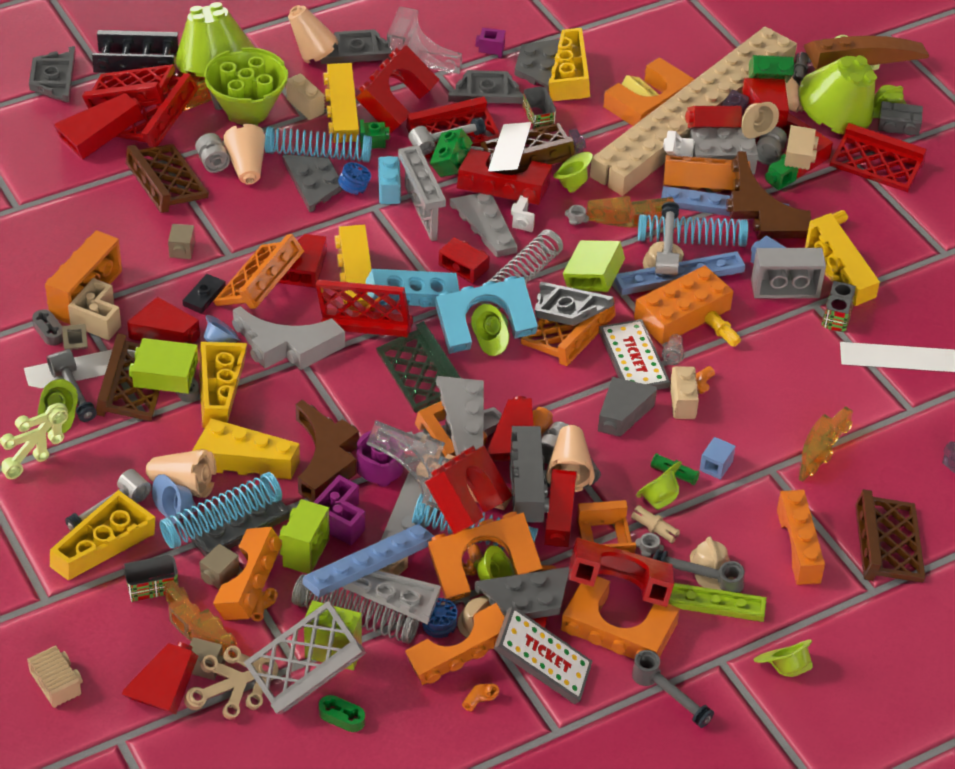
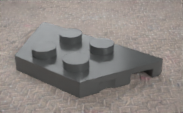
[321,29,393,64]
[514,39,560,92]
[29,46,76,102]
[448,70,523,104]
[282,154,343,212]
[535,281,615,326]
[475,567,569,619]

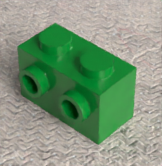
[430,128,473,177]

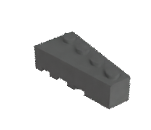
[510,426,549,522]

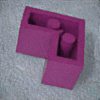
[313,475,365,545]

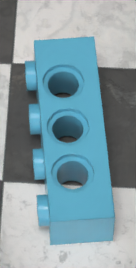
[366,269,460,308]

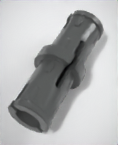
[792,52,809,86]

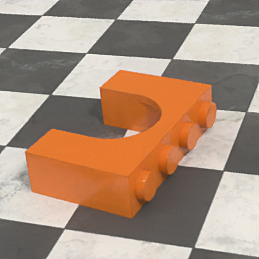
[603,57,695,126]
[428,511,542,601]
[561,576,680,659]

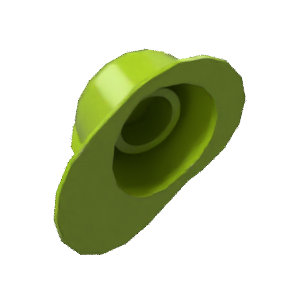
[873,85,907,118]
[553,152,593,193]
[471,304,509,356]
[38,379,78,433]
[636,461,682,510]
[474,545,515,581]
[753,640,813,677]

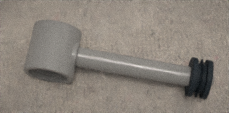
[408,117,486,155]
[655,202,679,276]
[65,469,151,531]

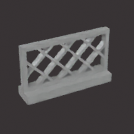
[398,145,446,241]
[244,601,366,714]

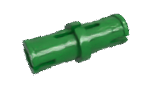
[650,453,700,485]

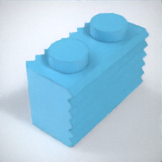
[378,156,401,204]

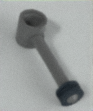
[46,349,97,422]
[653,549,744,593]
[632,650,714,728]

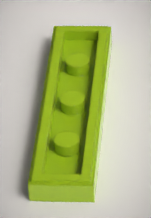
[668,583,767,622]

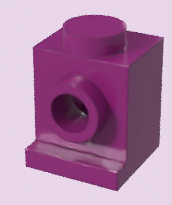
[475,27,506,58]

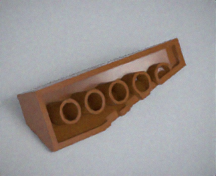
[804,36,929,70]

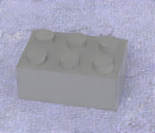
[689,128,758,174]
[751,248,826,298]

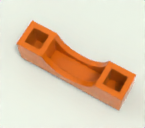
[777,490,825,585]
[213,527,282,620]
[405,603,505,685]

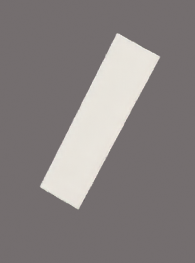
[488,122,532,171]
[840,342,955,372]
[24,343,141,388]

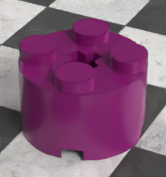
[357,429,405,487]

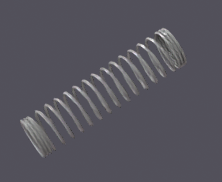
[481,229,563,310]
[292,574,420,644]

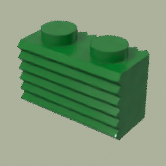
[749,55,794,83]

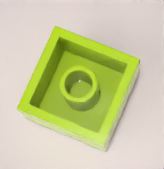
[279,499,329,574]

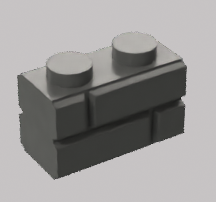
[878,101,923,136]

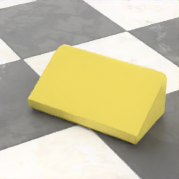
[622,75,659,96]

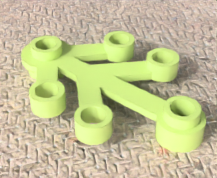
[0,403,68,479]

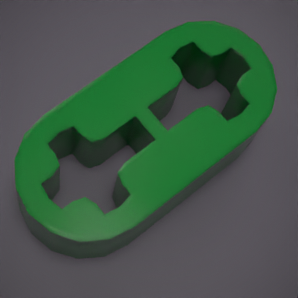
[319,695,365,732]

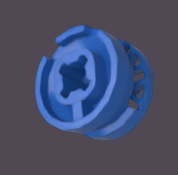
[338,162,371,195]
[422,598,458,638]

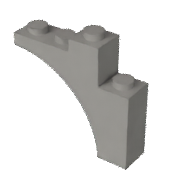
[232,306,345,370]

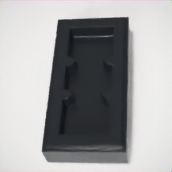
[182,274,226,314]

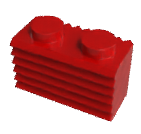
[438,237,490,284]

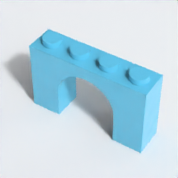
[435,276,538,354]

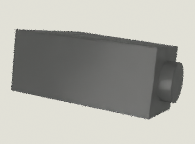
[598,377,657,437]

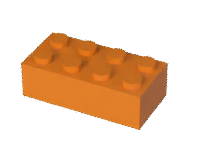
[45,230,122,324]
[634,265,733,344]

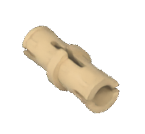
[631,505,680,544]

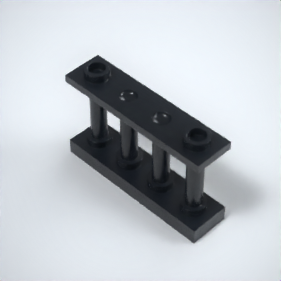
[92,30,179,75]

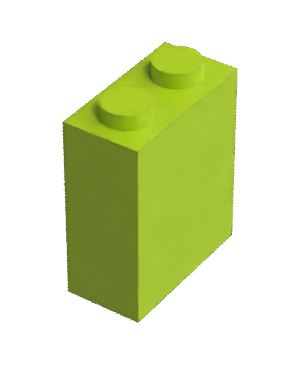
[563,240,625,292]
[129,338,199,394]
[304,600,362,671]

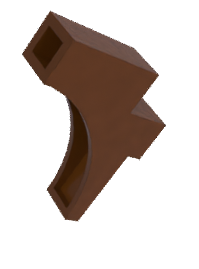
[726,151,811,239]
[295,400,359,502]

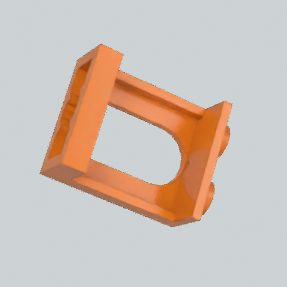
[415,401,488,459]
[577,500,636,554]

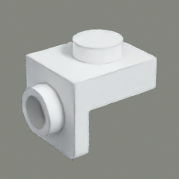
[663,131,695,157]
[511,195,535,232]

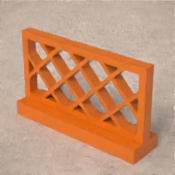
[213,234,304,309]
[521,301,616,366]

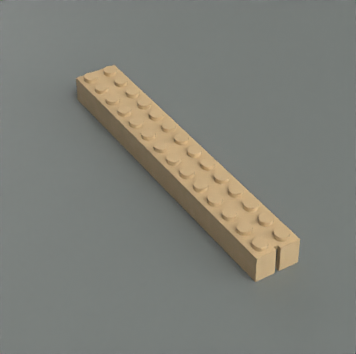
[590,27,797,196]

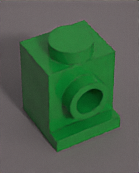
[360,119,390,149]
[765,154,798,190]

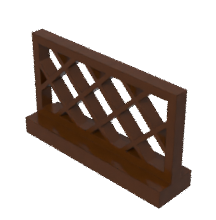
[481,123,575,175]
[126,144,209,213]
[96,333,160,422]
[855,489,926,583]

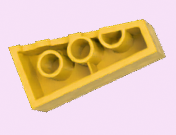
[549,28,590,101]
[323,63,359,143]
[805,213,880,306]
[335,225,375,311]
[199,342,247,428]
[192,418,300,479]
[50,490,156,581]

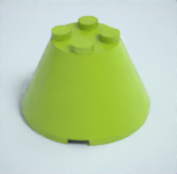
[175,2,255,77]
[204,47,288,126]
[798,55,877,135]

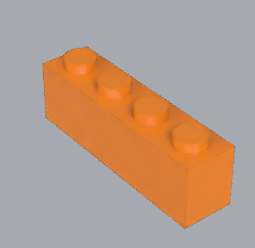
[663,155,750,192]

